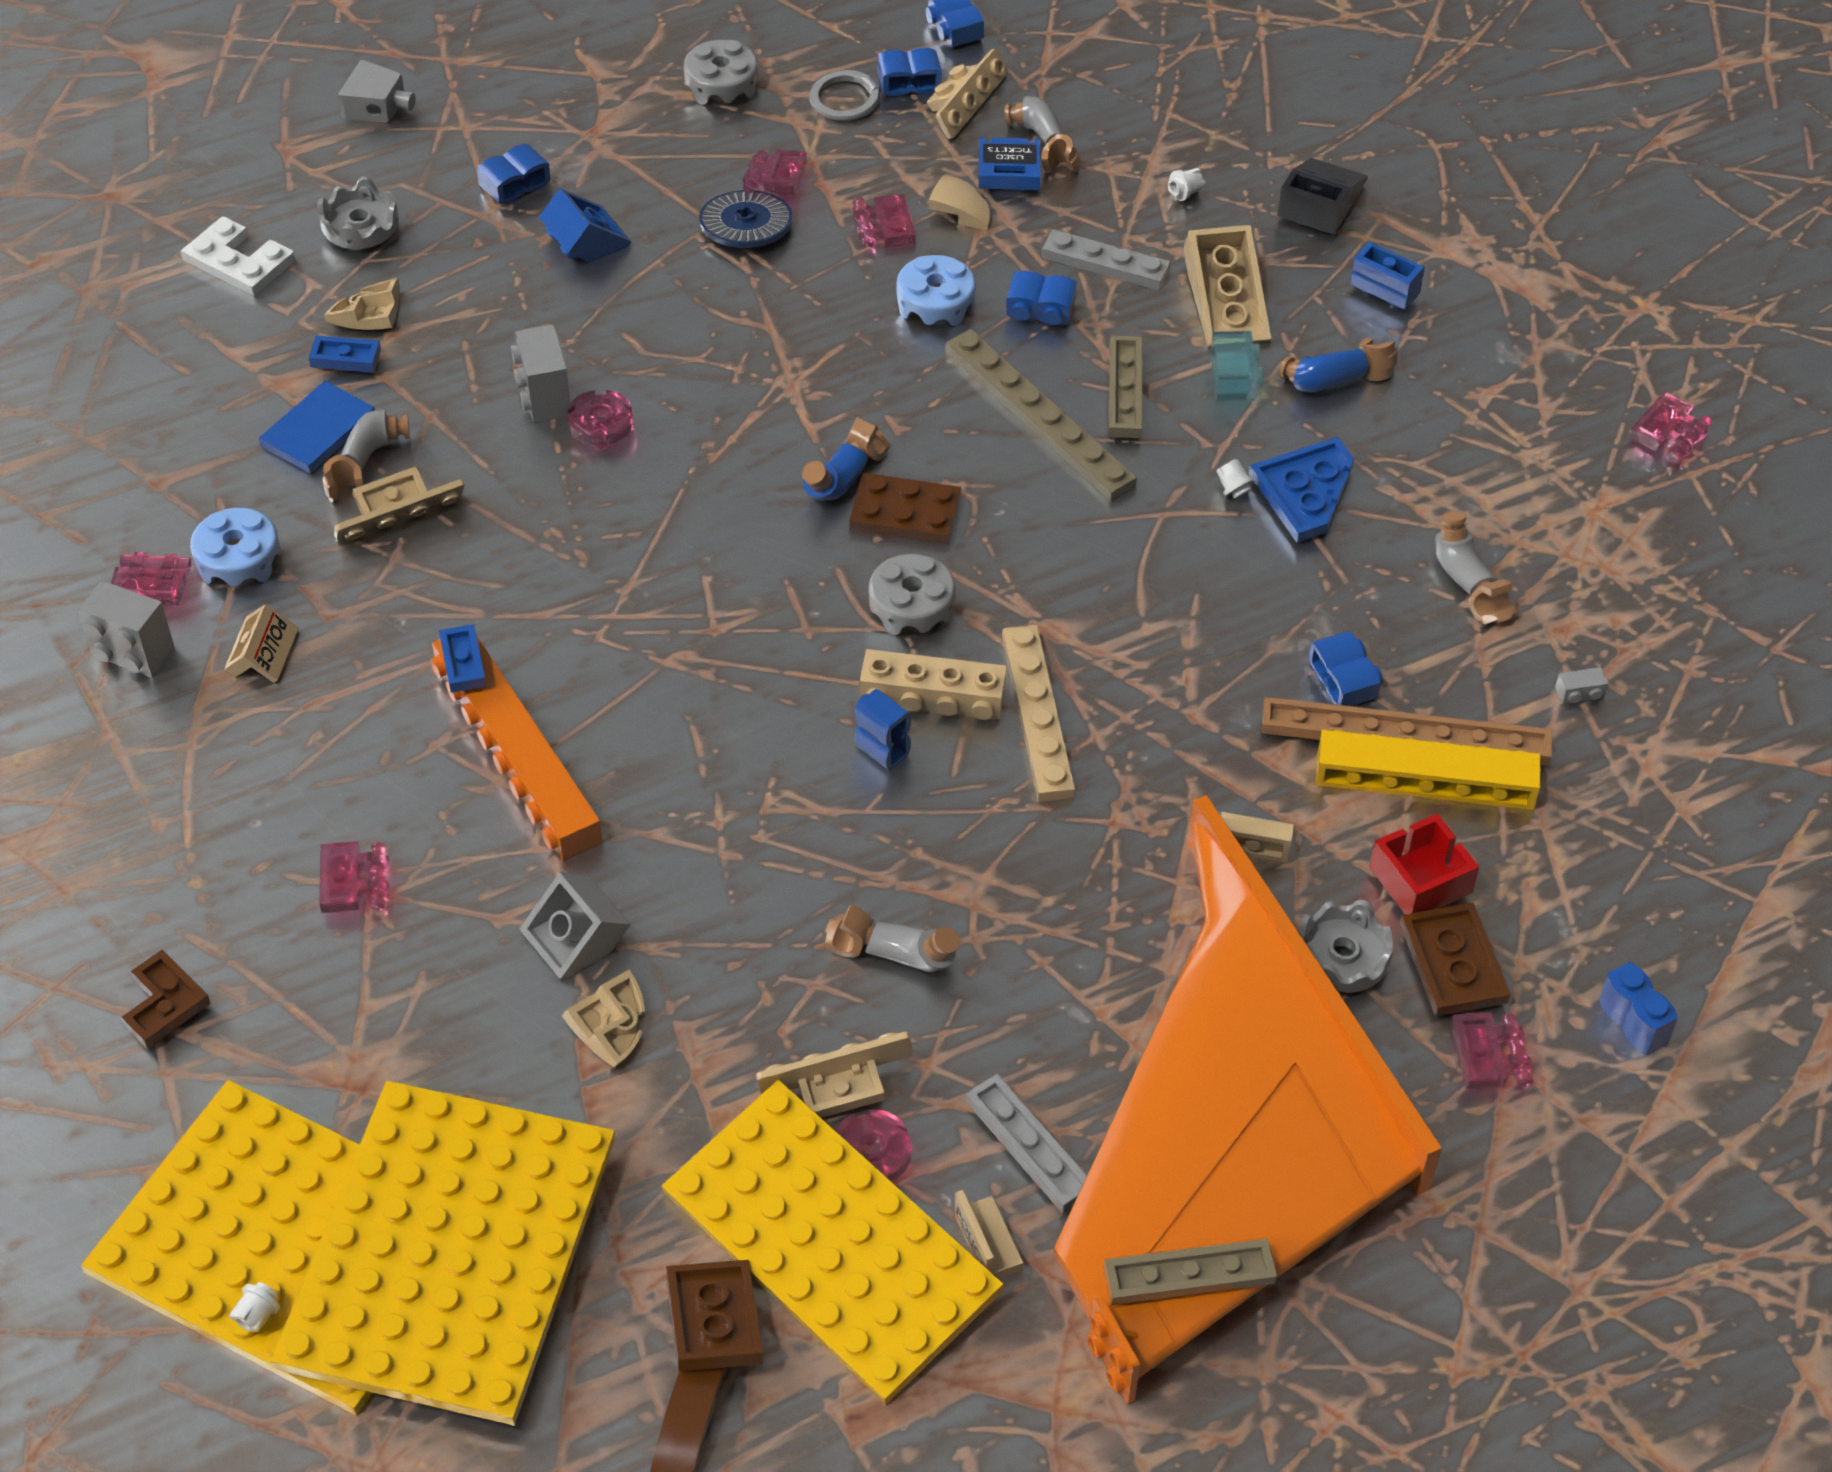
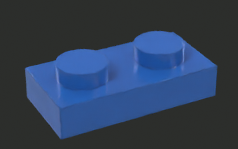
[309,335,381,373]
[439,624,486,693]

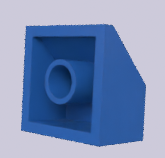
[539,188,632,262]

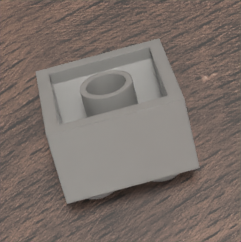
[519,872,631,980]

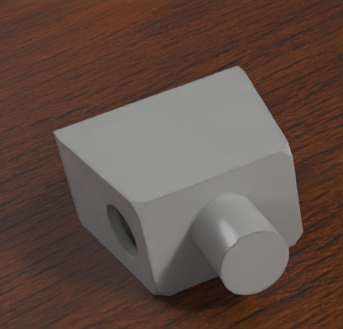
[337,60,416,123]

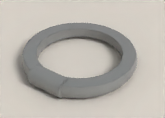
[809,70,881,121]

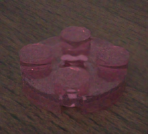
[567,390,634,450]
[835,1109,912,1182]

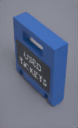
[978,137,1040,191]

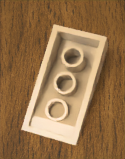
[1183,225,1272,348]

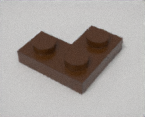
[121,949,211,1049]

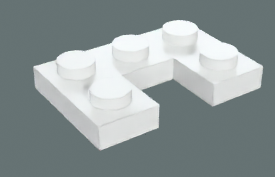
[181,216,296,296]

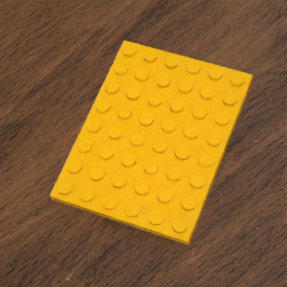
[81,1080,372,1416]
[270,1080,616,1426]

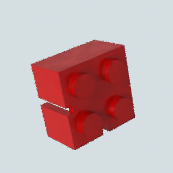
[1369,813,1479,914]

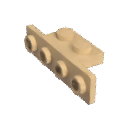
[927,48,1008,139]
[334,466,465,541]
[756,1031,912,1118]

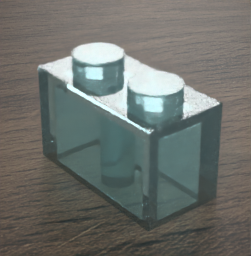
[1210,331,1263,401]

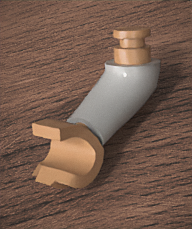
[1005,96,1080,174]
[322,410,410,503]
[1436,511,1519,624]
[825,904,960,972]

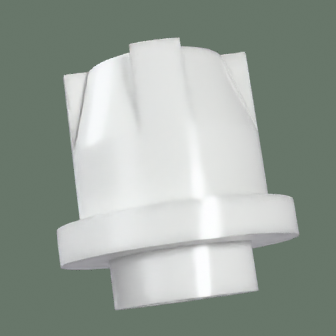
[1168,168,1205,201]
[1216,459,1255,499]
[229,1282,281,1333]

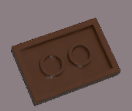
[849,472,961,545]
[1400,903,1511,1016]
[666,1260,763,1371]

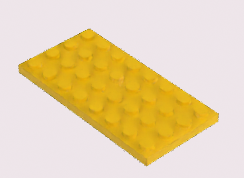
[661,1080,1004,1405]

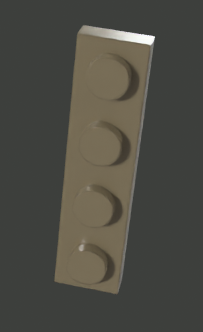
[1108,335,1142,438]
[1103,1238,1277,1305]

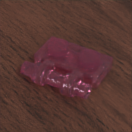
[743,149,807,196]
[852,194,916,248]
[1629,392,1711,463]
[111,552,192,606]
[319,841,389,913]
[1451,1012,1533,1089]

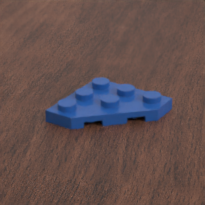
[1249,437,1354,542]

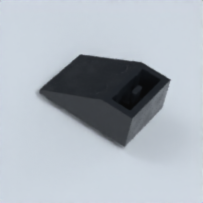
[1277,158,1368,234]

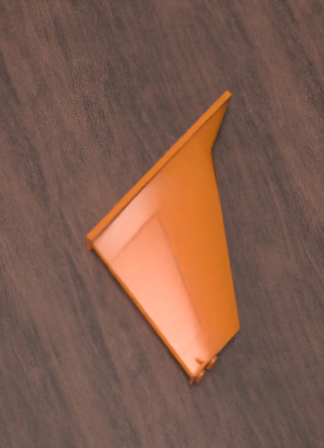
[1054,795,1442,1404]

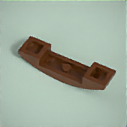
[650,1367,730,1472]

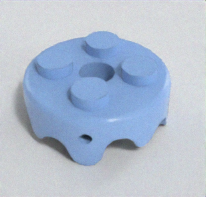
[896,255,976,326]
[191,508,281,587]

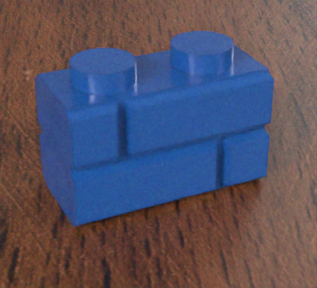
[1350,242,1425,310]

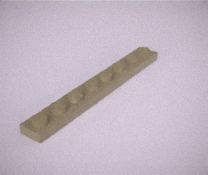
[945,329,1137,501]

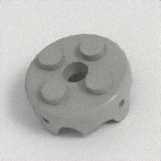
[684,40,758,105]
[317,176,399,250]
[869,554,955,635]
[1298,900,1393,993]

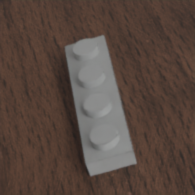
[1041,229,1170,290]
[965,1074,1087,1214]

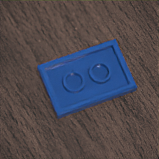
[258,381,375,474]

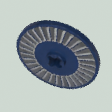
[699,190,792,248]

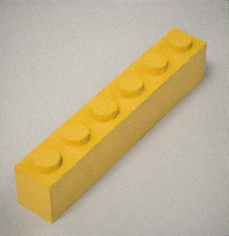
[1315,729,1540,810]

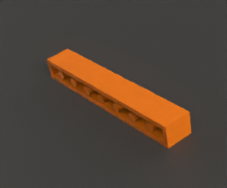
[430,635,602,861]

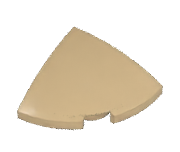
[929,174,990,231]
[324,278,400,330]
[562,969,645,1067]

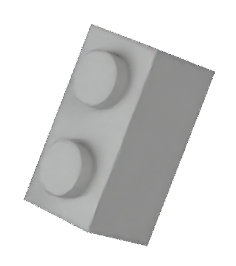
[1555,667,1608,704]

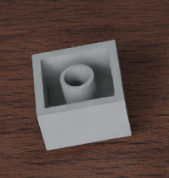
[511,324,572,423]
[77,580,175,677]

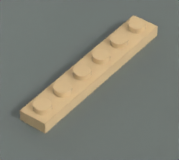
[1002,625,1075,802]

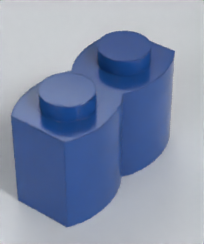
[925,0,984,47]
[877,48,942,96]
[477,144,550,204]
[1006,271,1077,325]
[1308,631,1383,706]
[855,688,911,771]
[1599,962,1678,1055]

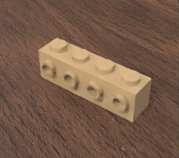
[859,649,1007,721]

